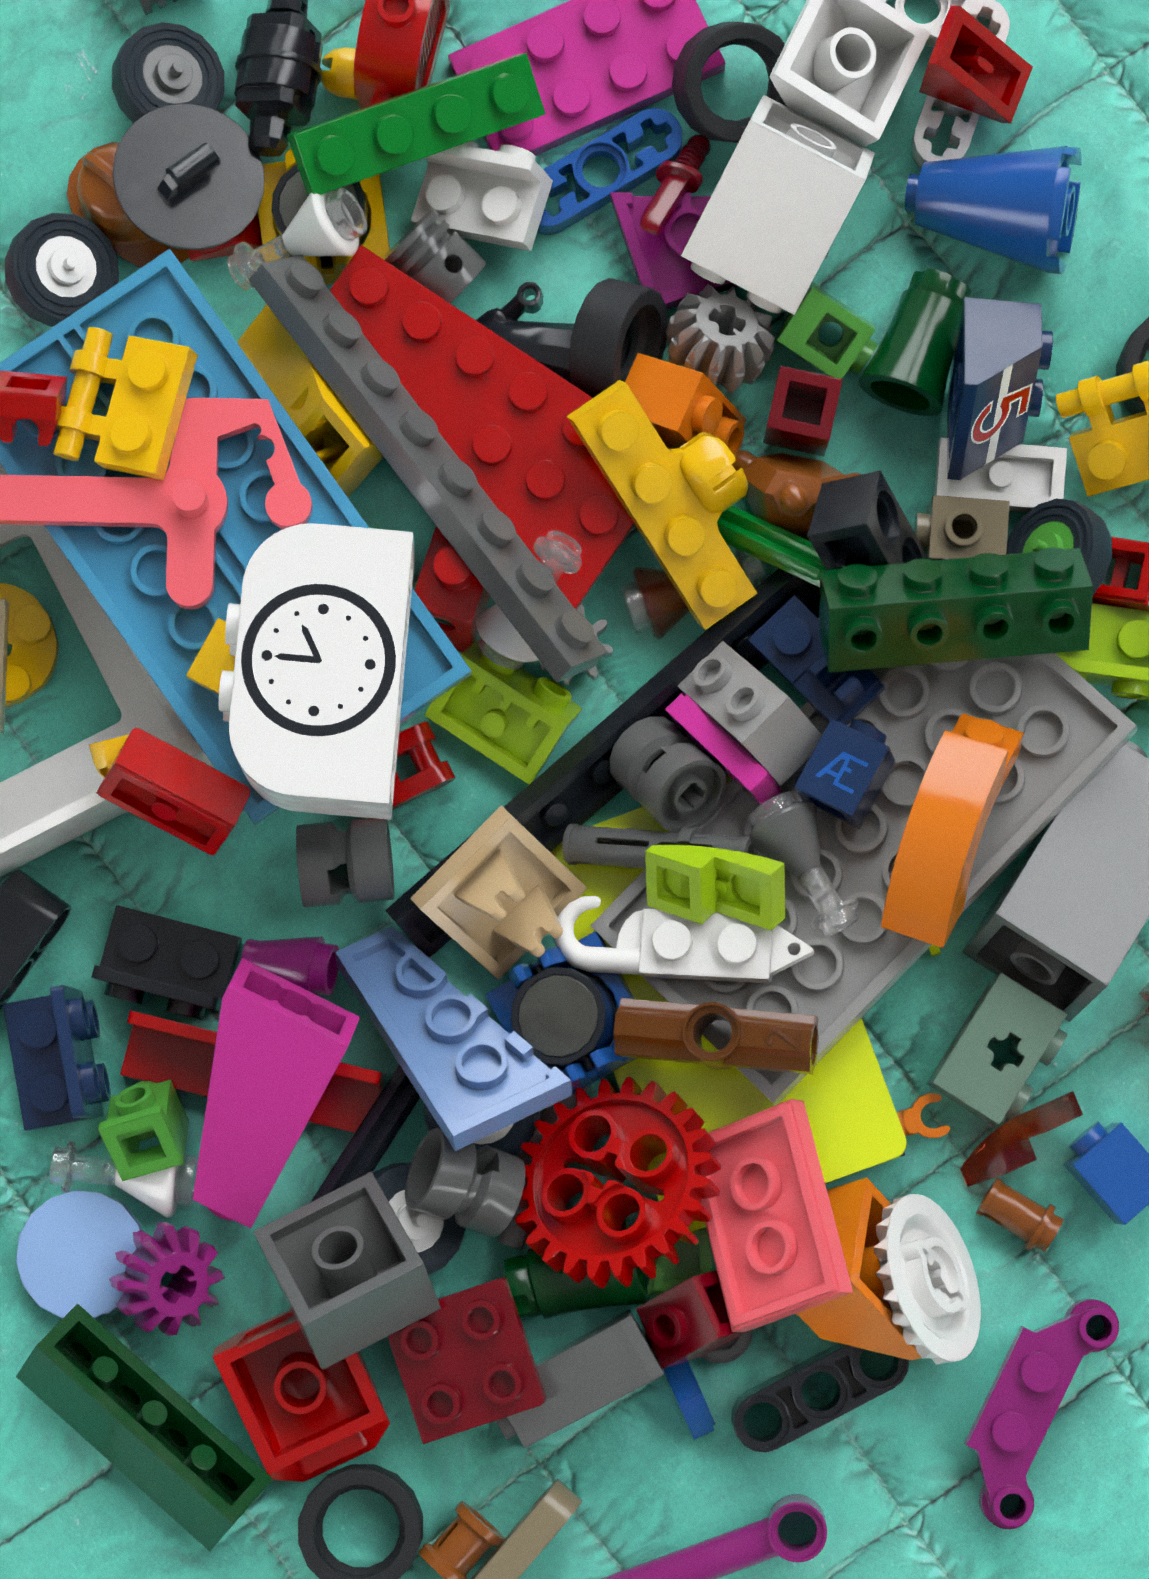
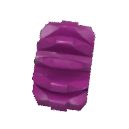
[109,1222,225,1336]

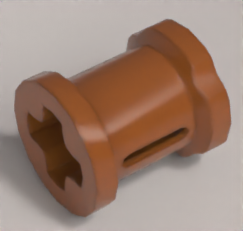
[418,1501,505,1579]

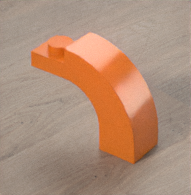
[881,713,1024,948]

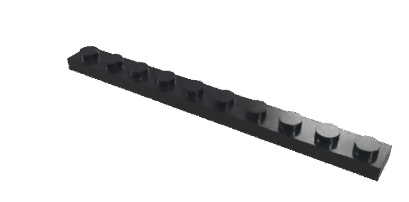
[385,568,820,958]

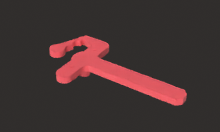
[0,398,313,610]

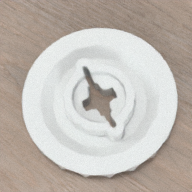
[874,1194,981,1365]

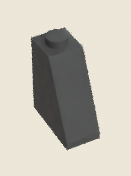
[496,1309,664,1448]

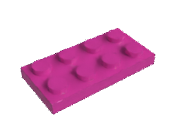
[448,0,726,156]

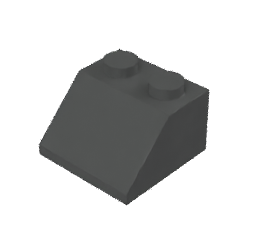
[253,1172,441,1370]

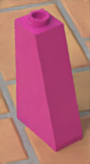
[192,958,360,1228]

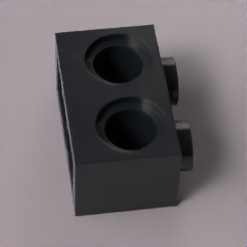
[807,471,928,570]

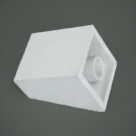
[681,95,875,315]

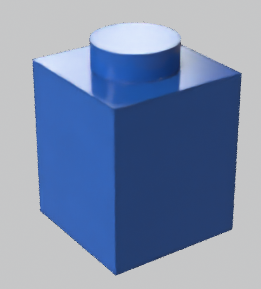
[1064,1121,1149,1225]

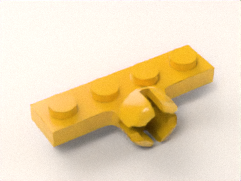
[567,380,758,630]

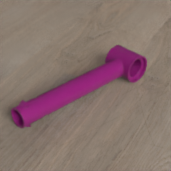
[601,1494,827,1579]

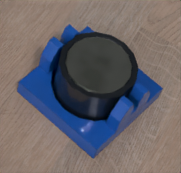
[485,931,637,1108]

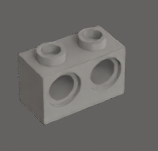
[678,641,822,786]

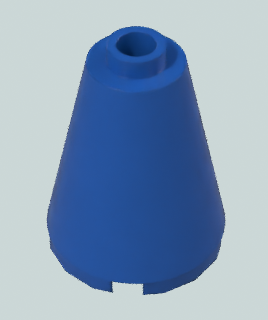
[905,146,1082,274]

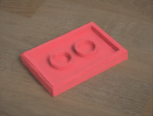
[700,1099,853,1332]

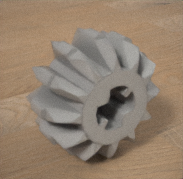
[666,284,775,394]

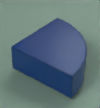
[663,1361,716,1439]

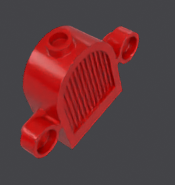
[353,0,450,109]

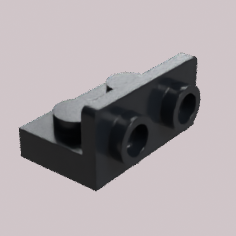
[91,905,242,1020]

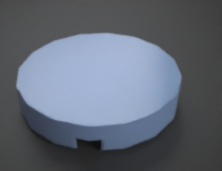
[16,1190,143,1318]

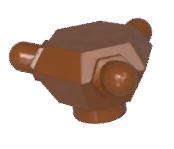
[732,450,862,541]

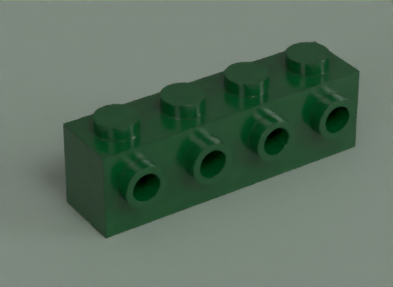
[819,547,1093,672]
[16,1303,273,1552]

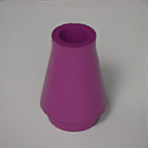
[241,936,339,996]

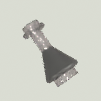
[748,792,859,938]

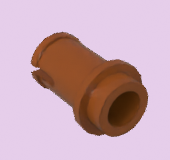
[976,1177,1064,1252]

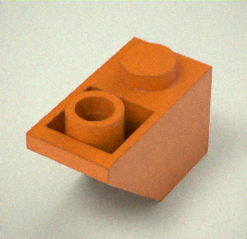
[625,353,747,456]

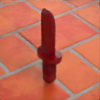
[640,134,711,236]

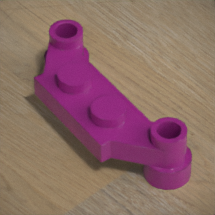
[964,1299,1119,1529]

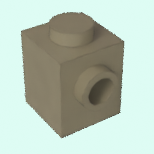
[914,495,1010,561]

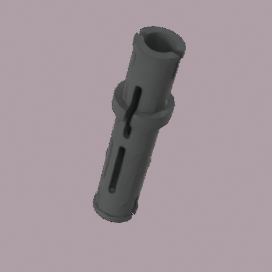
[562,823,758,869]

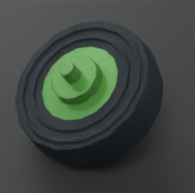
[1006,498,1112,595]

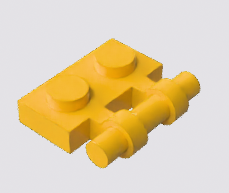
[53,327,198,481]
[1056,360,1149,497]

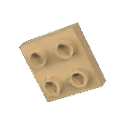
[410,805,588,980]

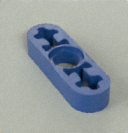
[537,108,682,235]

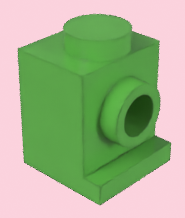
[776,282,878,379]
[98,1079,189,1181]

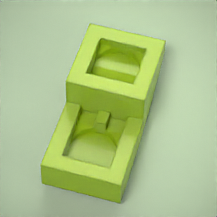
[645,845,785,931]

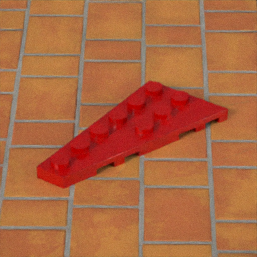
[330,245,670,611]

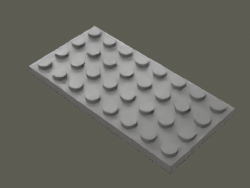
[590,557,1137,1106]

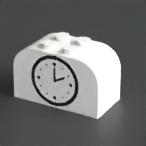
[219,523,415,820]

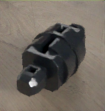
[234,0,323,157]

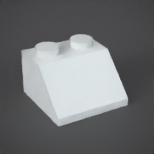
[769,0,931,147]

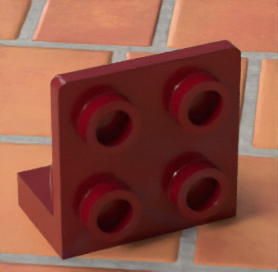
[388,1277,546,1444]

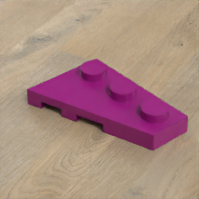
[610,192,829,310]

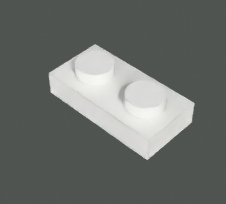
[934,438,1067,512]

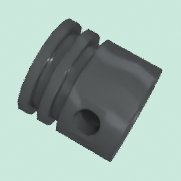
[383,209,487,303]

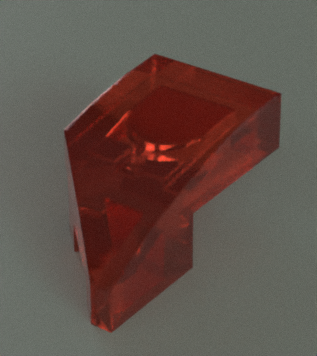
[960,1091,1083,1187]

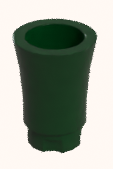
[858,268,971,416]
[504,1217,649,1321]

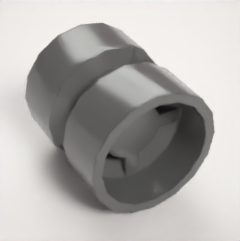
[609,717,727,832]
[296,818,395,907]
[405,1127,526,1237]

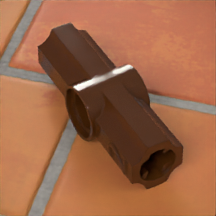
[613,998,819,1075]

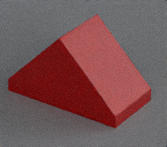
[919,5,1033,124]

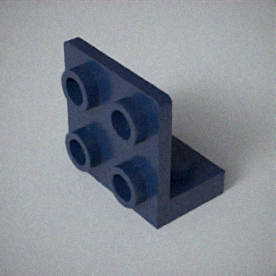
[3,985,111,1131]

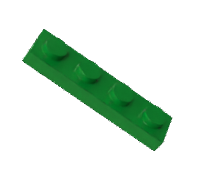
[287,53,546,196]

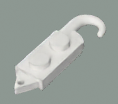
[555,896,814,983]

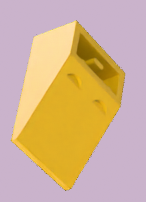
[237,304,383,498]

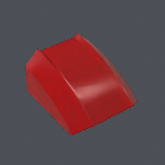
[212,1309,390,1482]

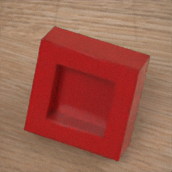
[0,371,67,446]

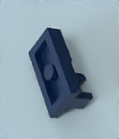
[748,595,885,726]

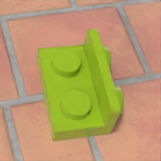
[1055,603,1149,700]
[424,640,582,785]

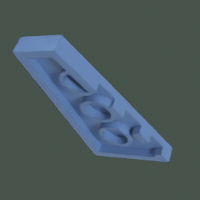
[335,926,572,1151]

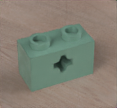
[926,973,1068,1125]

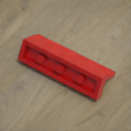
[120,1010,386,1133]

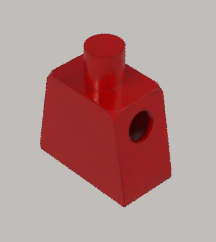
[414,526,490,653]

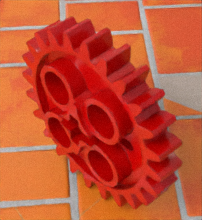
[515,1077,721,1288]

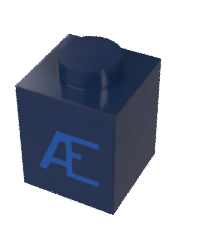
[795,718,896,830]

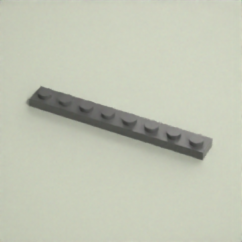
[249,255,608,683]

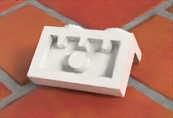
[411,141,553,251]

